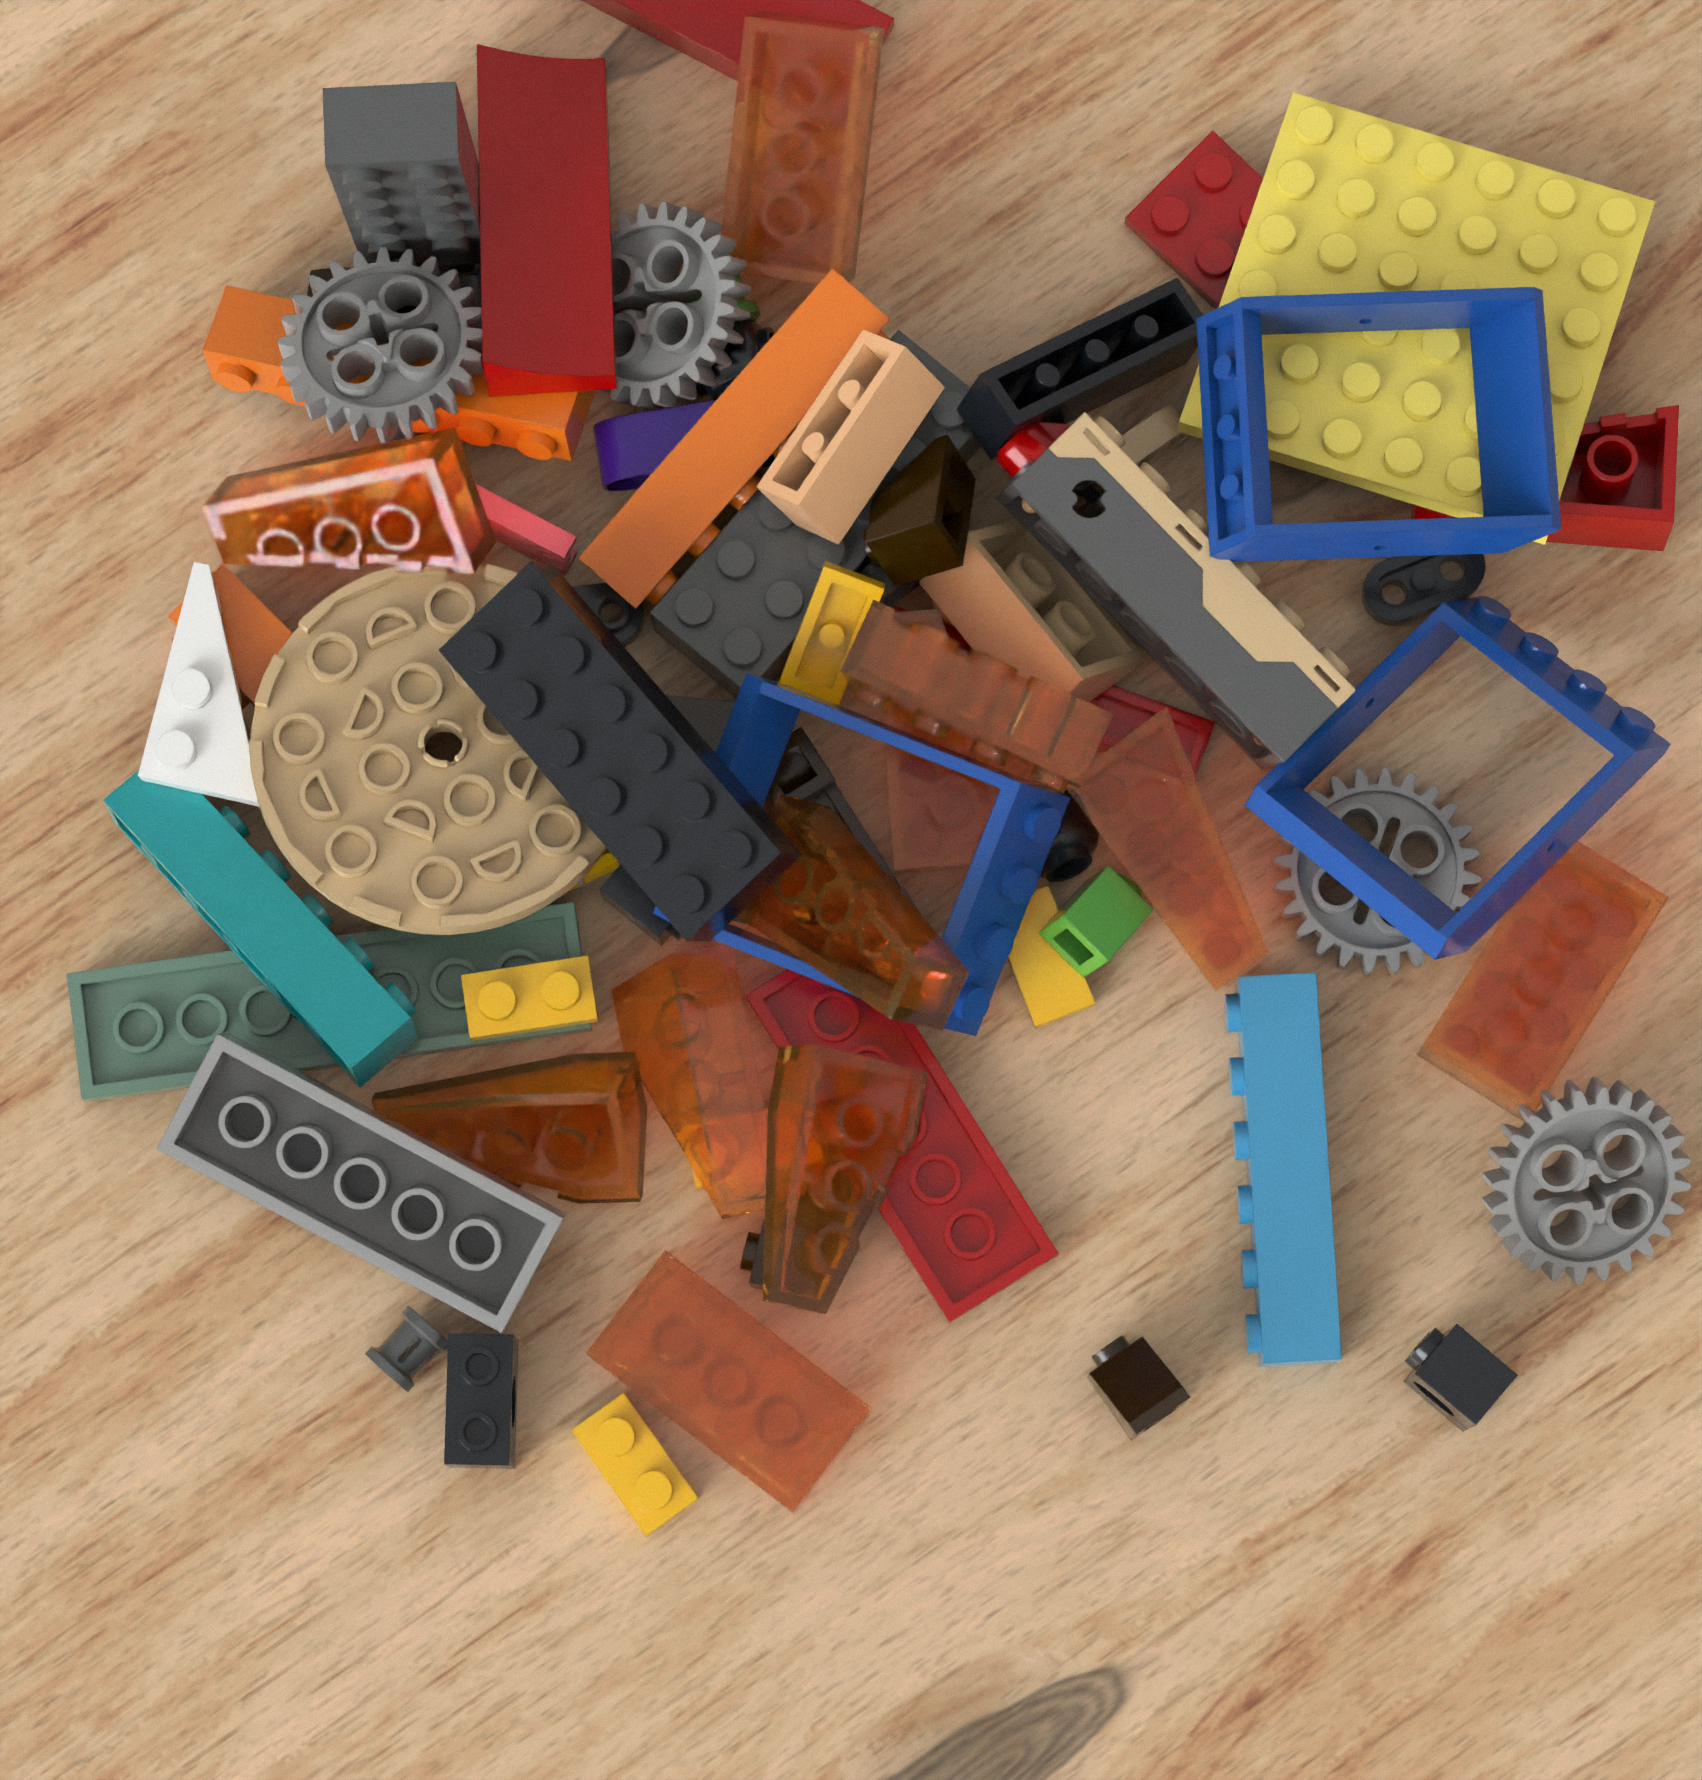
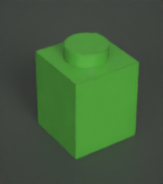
[1039,865,1154,978]

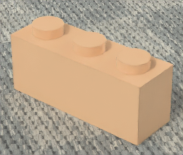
[756,329,945,545]

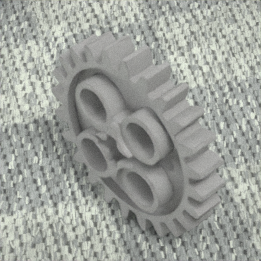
[601,202,751,410]
[278,247,484,443]
[1272,767,1481,976]
[1482,1077,1691,1284]

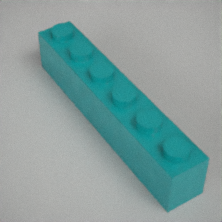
[103,770,418,1088]

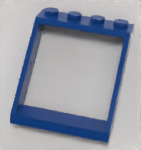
[1196,287,1561,562]
[1245,596,1671,960]
[653,673,1070,1036]

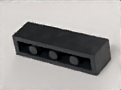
[956,277,1203,461]

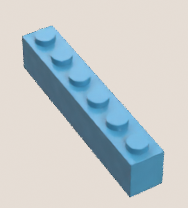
[1225,972,1342,1368]

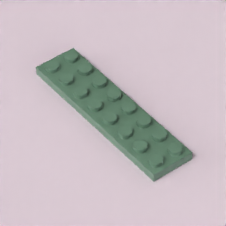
[67,902,592,1102]

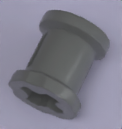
[365,1305,448,1392]

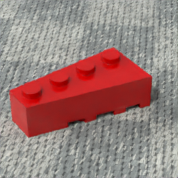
[1411,405,1679,551]

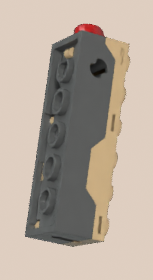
[995,412,1356,770]

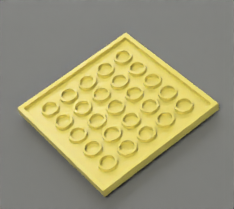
[1178,92,1656,545]

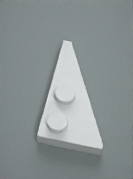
[138,562,259,806]

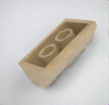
[919,519,1146,728]

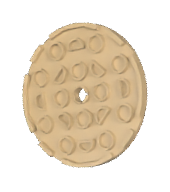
[249,559,607,935]

